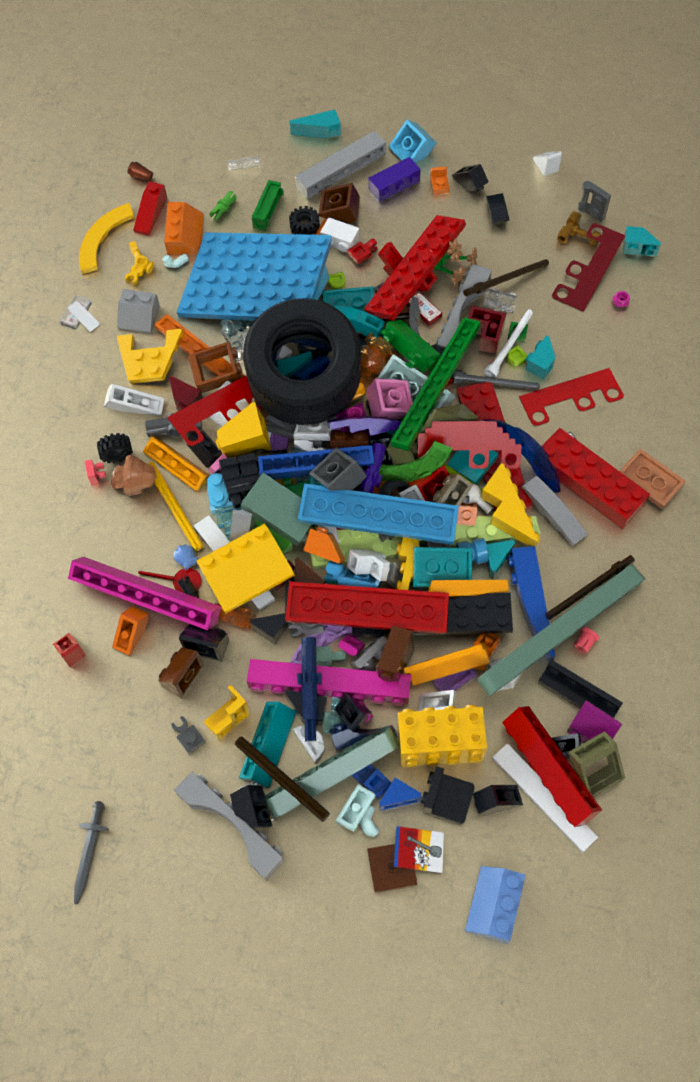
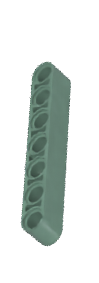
[265,726,399,818]

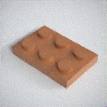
[620,449,686,509]

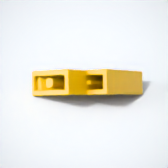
[481,463,540,549]

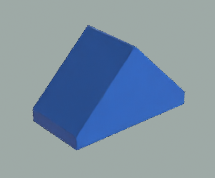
[379,777,422,811]

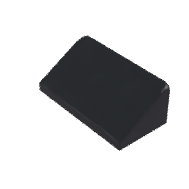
[186,430,222,468]

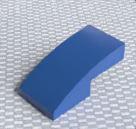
[351,764,391,799]

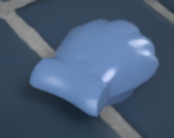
[173,544,198,570]

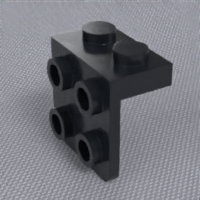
[421,766,475,824]

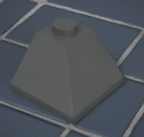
[309,448,367,491]

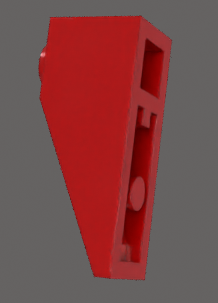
[133,181,168,236]

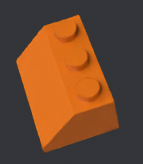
[164,202,204,255]

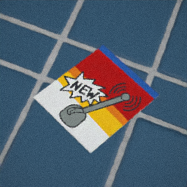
[394,826,444,873]

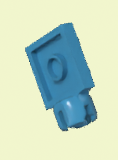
[324,561,382,588]

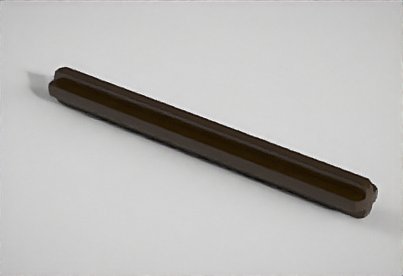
[235,736,330,822]

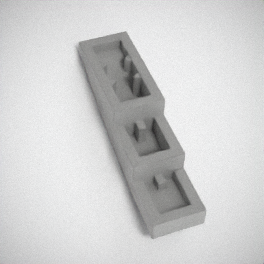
[521,475,588,546]

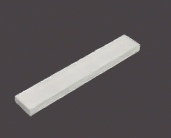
[193,515,275,612]
[492,743,598,853]

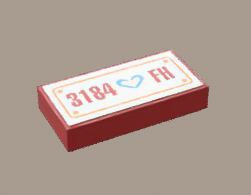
[406,292,442,326]

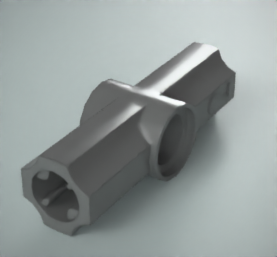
[145,413,202,437]

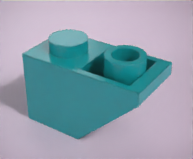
[623,226,661,256]
[525,335,556,380]

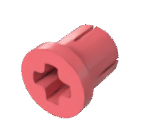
[574,627,600,654]

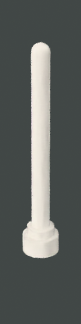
[484,309,533,378]

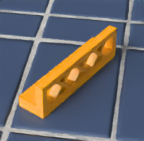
[404,643,491,686]

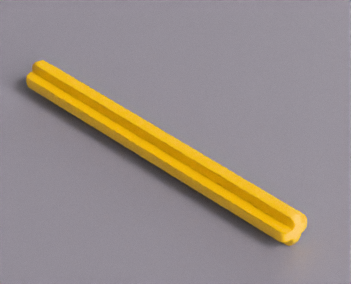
[147,461,204,552]

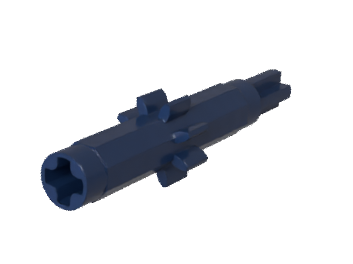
[297,637,322,742]

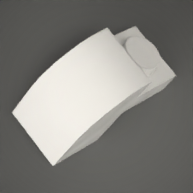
[347,549,390,581]

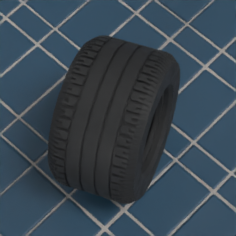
[243,298,361,425]

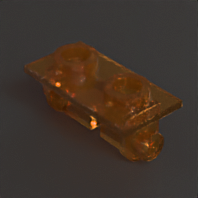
[215,602,256,629]

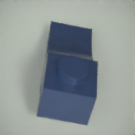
[329,723,398,750]

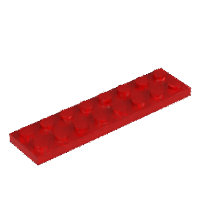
[364,215,466,321]
[456,382,533,512]
[285,581,449,634]

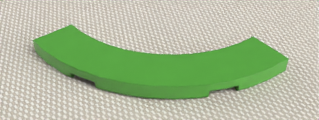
[362,441,452,483]

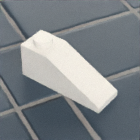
[104,384,164,416]

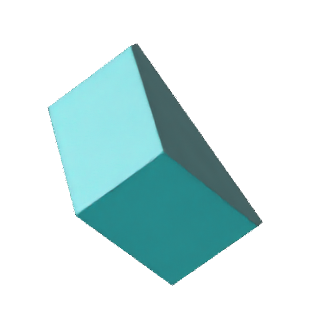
[486,540,515,579]

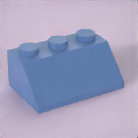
[465,866,526,944]

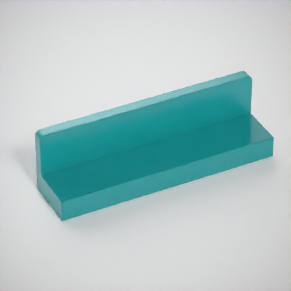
[239,701,296,788]

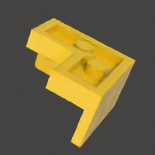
[204,685,250,740]

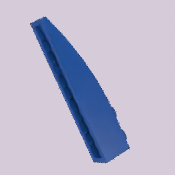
[258,445,374,480]
[507,546,555,663]

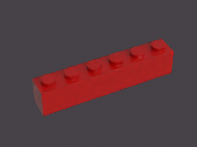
[502,706,602,827]

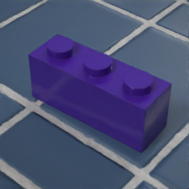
[368,157,421,202]

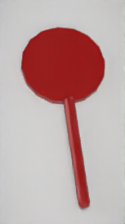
[138,568,202,593]

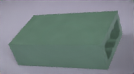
[240,473,316,546]

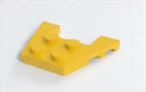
[117,329,184,384]

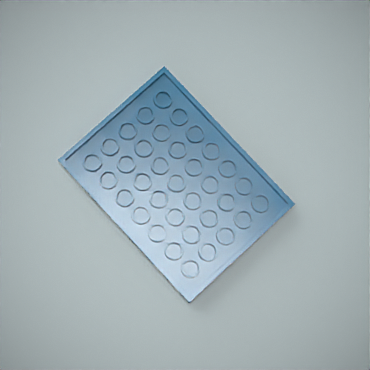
[176,232,333,321]

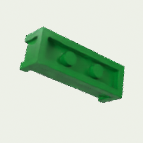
[251,180,284,231]

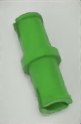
[209,191,237,220]

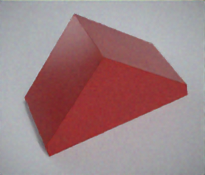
[53,633,86,667]

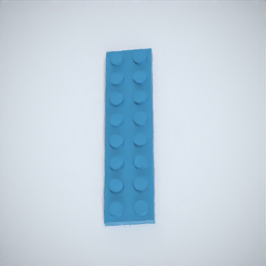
[298,483,459,545]

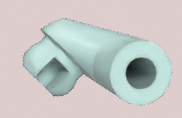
[162,253,189,268]
[359,806,379,837]

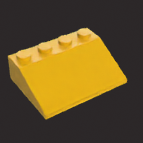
[197,523,295,614]

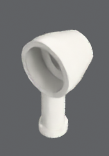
[463,484,494,514]

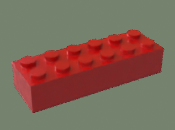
[534,428,650,529]

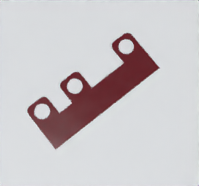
[552,223,626,312]

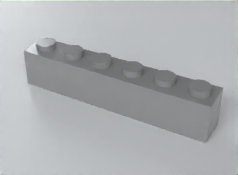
[295,131,386,200]

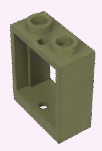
[569,731,625,797]

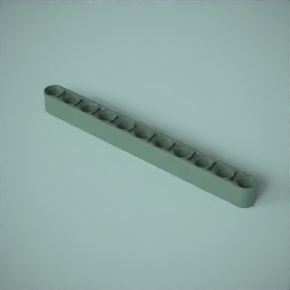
[477,564,645,697]

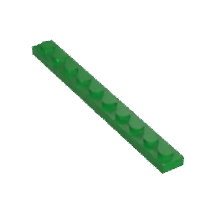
[390,318,481,451]

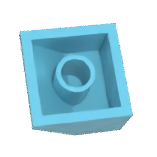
[388,120,437,163]

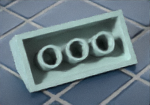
[377,354,456,417]

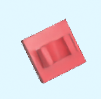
[85,459,106,485]

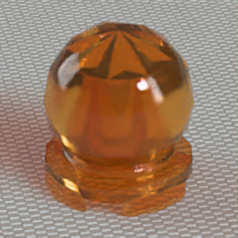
[361,333,398,379]

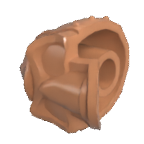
[111,455,157,496]

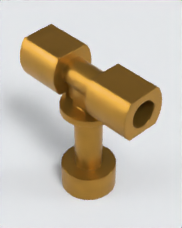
[557,211,601,246]

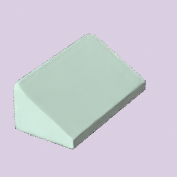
[336,784,376,832]

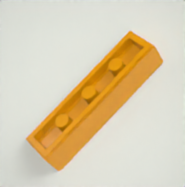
[143,436,210,492]
[428,580,509,596]

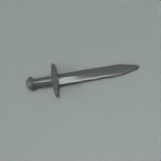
[74,801,109,904]

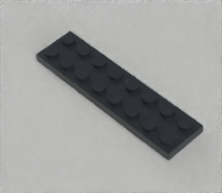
[352,592,513,637]

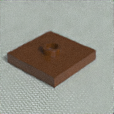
[367,844,418,893]

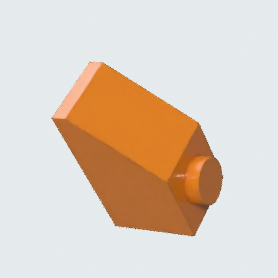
[303,526,345,564]
[112,606,149,655]
[473,633,503,671]

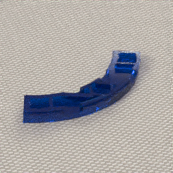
[482,419,561,493]

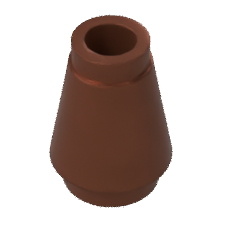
[127,161,153,181]

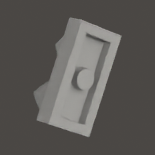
[350,636,387,671]

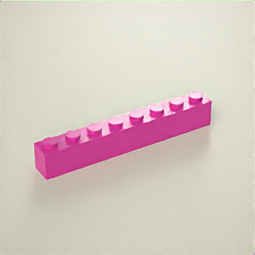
[68,557,221,630]
[247,659,411,706]

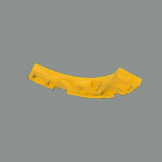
[79,203,135,274]

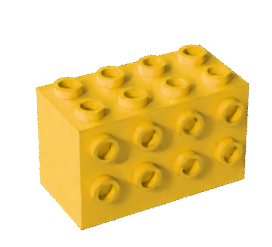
[397,705,487,767]

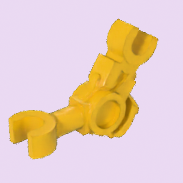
[125,241,154,286]

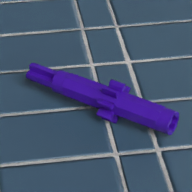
[354,443,386,531]

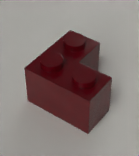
[468,306,506,354]

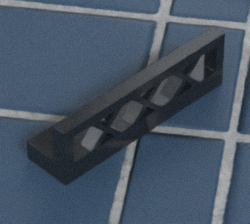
[538,659,623,718]

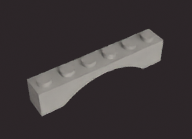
[436,264,492,350]
[174,772,284,881]

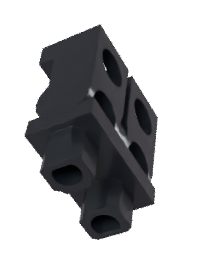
[219,453,260,509]

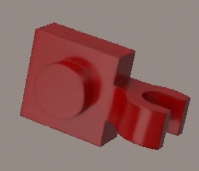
[347,238,378,265]

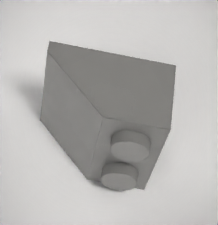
[117,289,160,334]

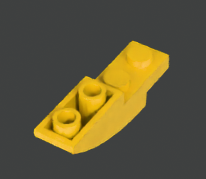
[396,537,420,590]

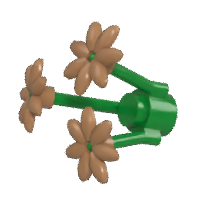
[434,239,478,287]

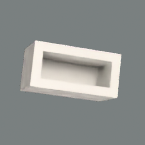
[320,218,360,253]

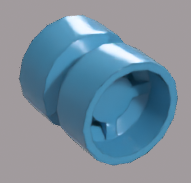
[456,538,488,564]

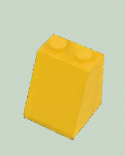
[215,402,272,458]

